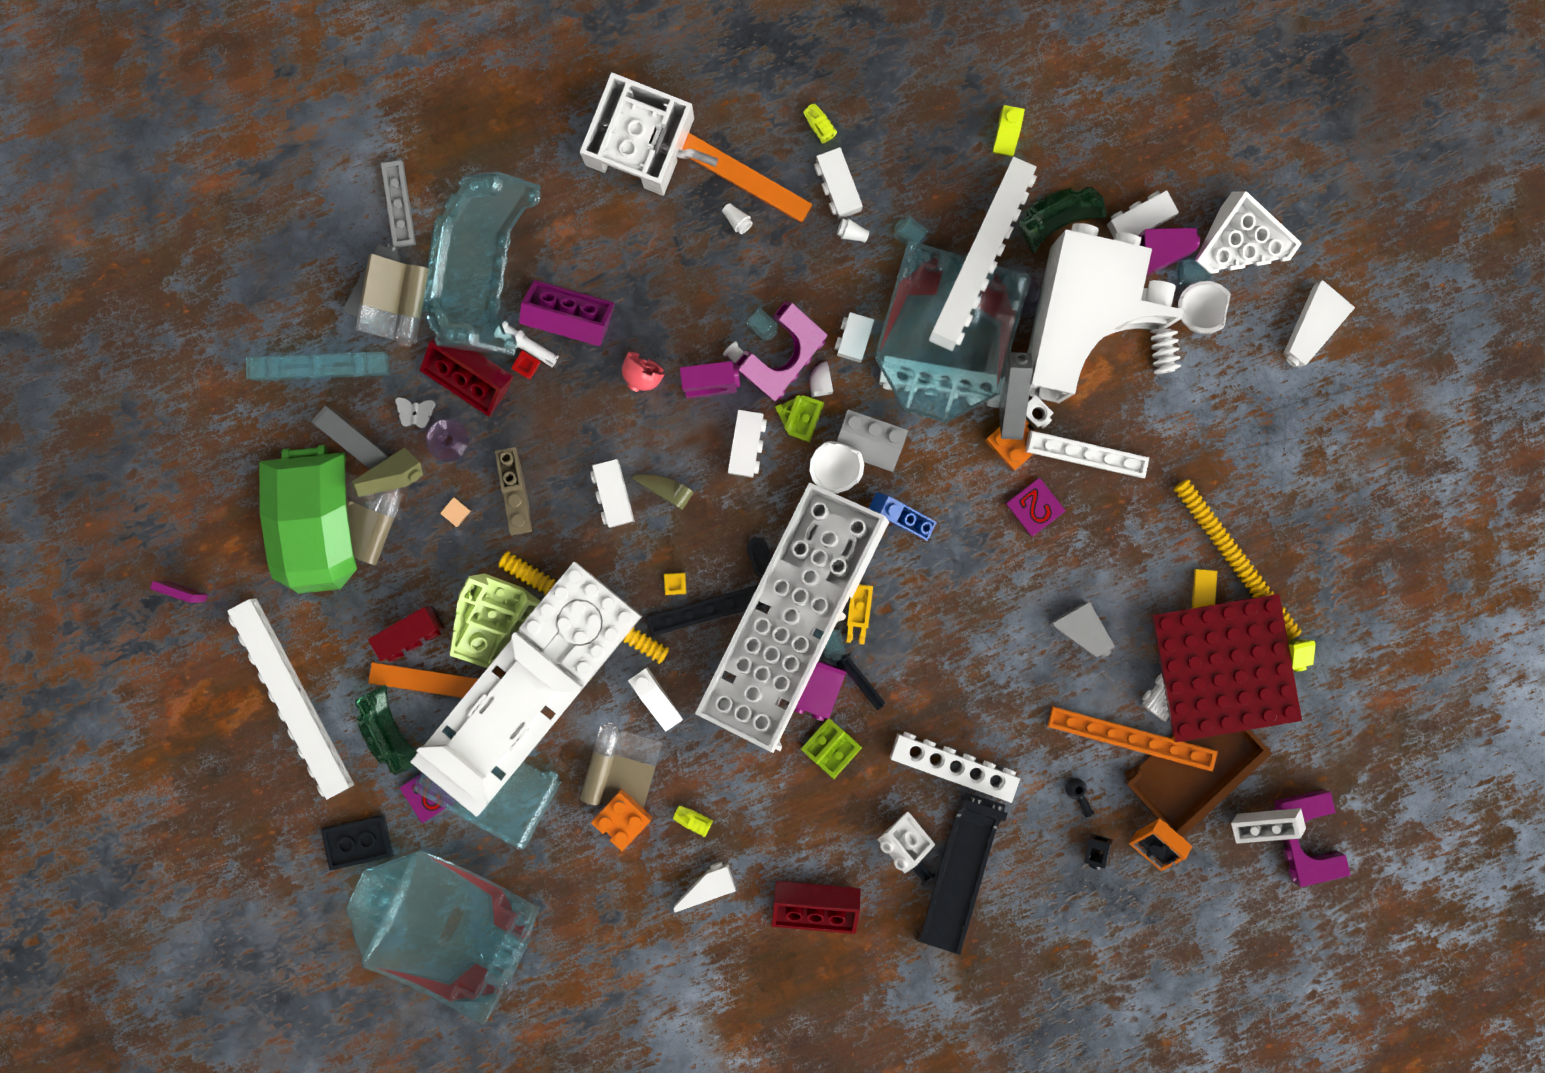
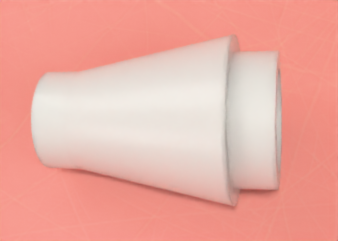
[722,203,753,234]
[837,219,870,243]

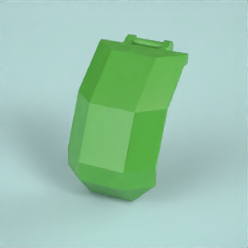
[259,445,357,594]

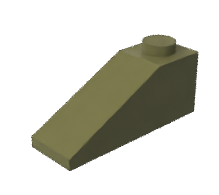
[352,448,423,497]

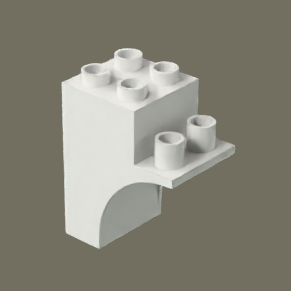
[1027,223,1184,403]

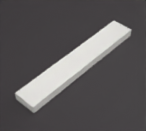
[1025,431,1149,478]

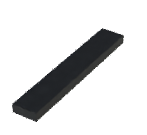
[646,584,765,637]

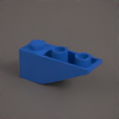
[869,492,937,541]

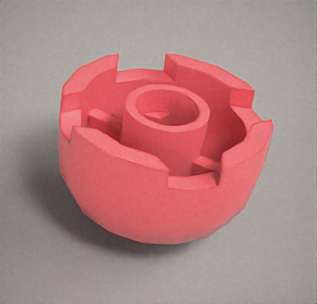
[622,352,665,392]

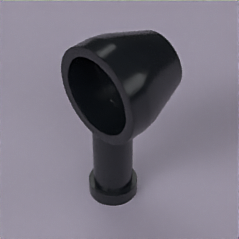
[1065,778,1095,818]

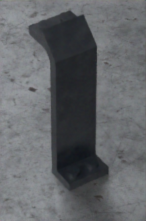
[915,792,1008,955]

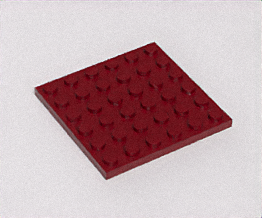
[1151,594,1302,742]

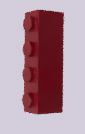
[419,329,514,417]
[771,881,861,934]

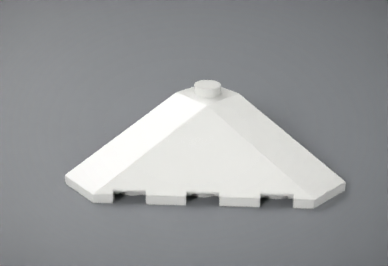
[1195,191,1302,274]

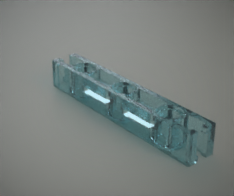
[246,352,390,381]

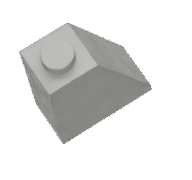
[1049,602,1115,658]

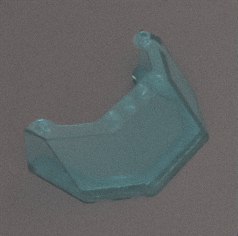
[423,171,541,356]

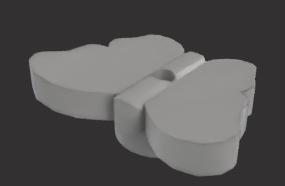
[395,397,436,428]

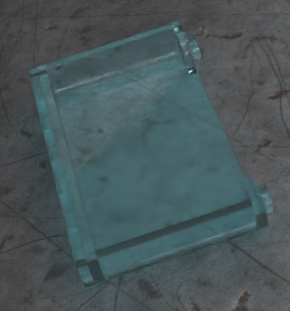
[412,726,563,849]

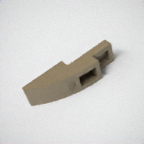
[495,447,532,536]

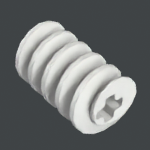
[1150,329,1181,374]

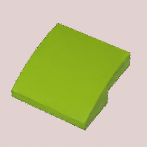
[801,718,862,779]

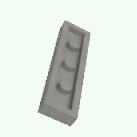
[381,160,416,248]

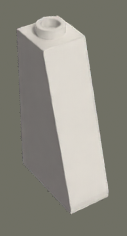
[1283,280,1355,368]

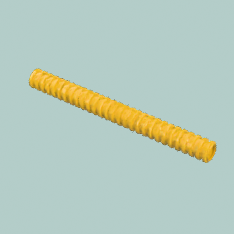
[1174,479,1302,641]
[498,551,669,664]

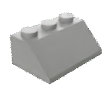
[837,410,908,472]

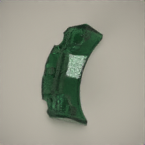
[1019,187,1107,254]
[355,685,418,775]

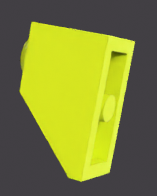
[992,105,1025,157]
[1288,639,1316,672]

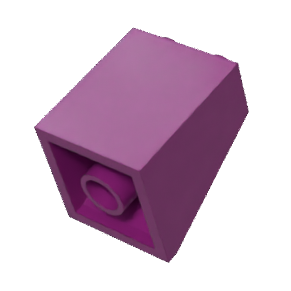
[1138,228,1200,277]
[788,660,846,721]

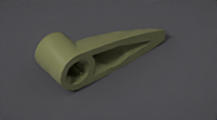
[632,474,694,510]

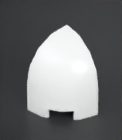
[810,361,833,397]

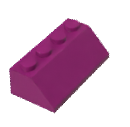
[519,280,615,346]

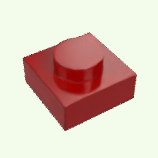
[511,351,541,380]

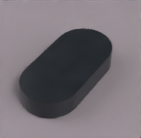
[747,538,772,578]

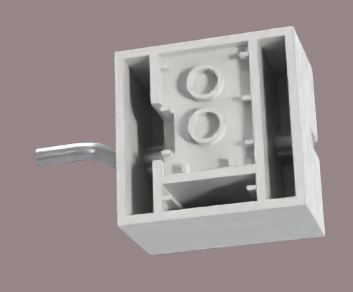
[580,72,718,196]

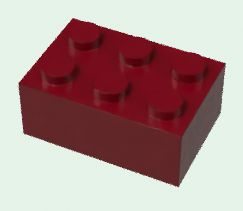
[367,606,445,663]

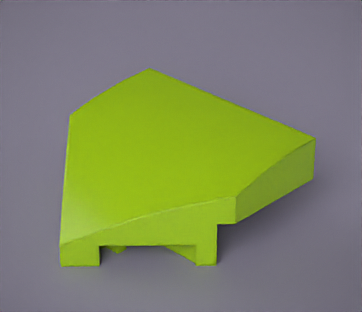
[775,395,824,443]

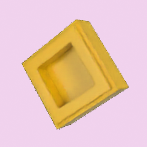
[664,573,687,595]

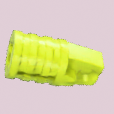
[803,104,837,143]
[673,806,713,837]

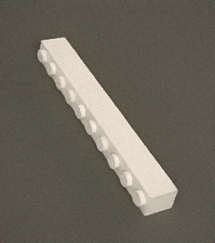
[929,157,1037,351]
[227,599,354,800]

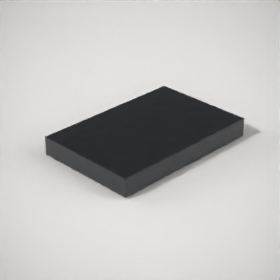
[321,814,394,871]

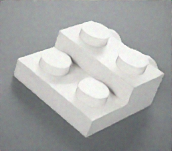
[877,812,935,873]

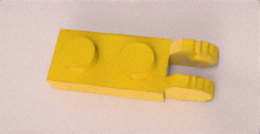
[846,584,873,644]

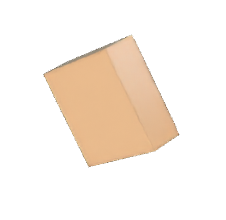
[440,497,471,527]

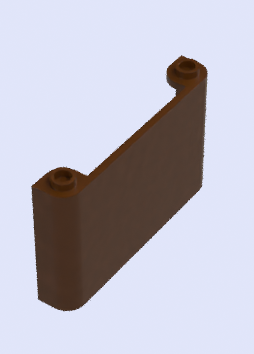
[1124,730,1272,837]

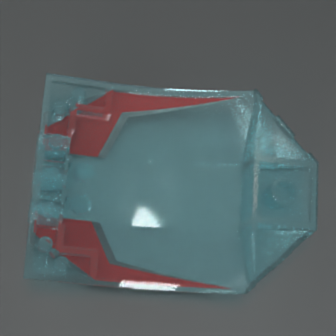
[875,240,1031,423]
[346,850,540,1025]

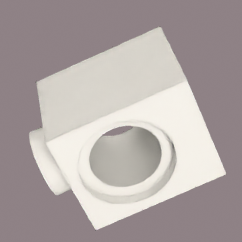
[1026,395,1053,430]

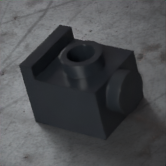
[1084,834,1113,870]

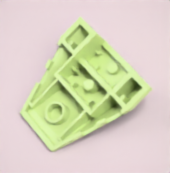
[449,573,541,668]

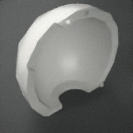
[1178,281,1231,334]
[810,441,864,494]

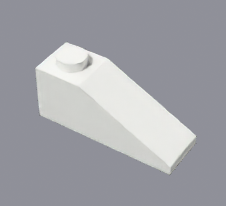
[628,667,683,732]
[673,862,736,912]

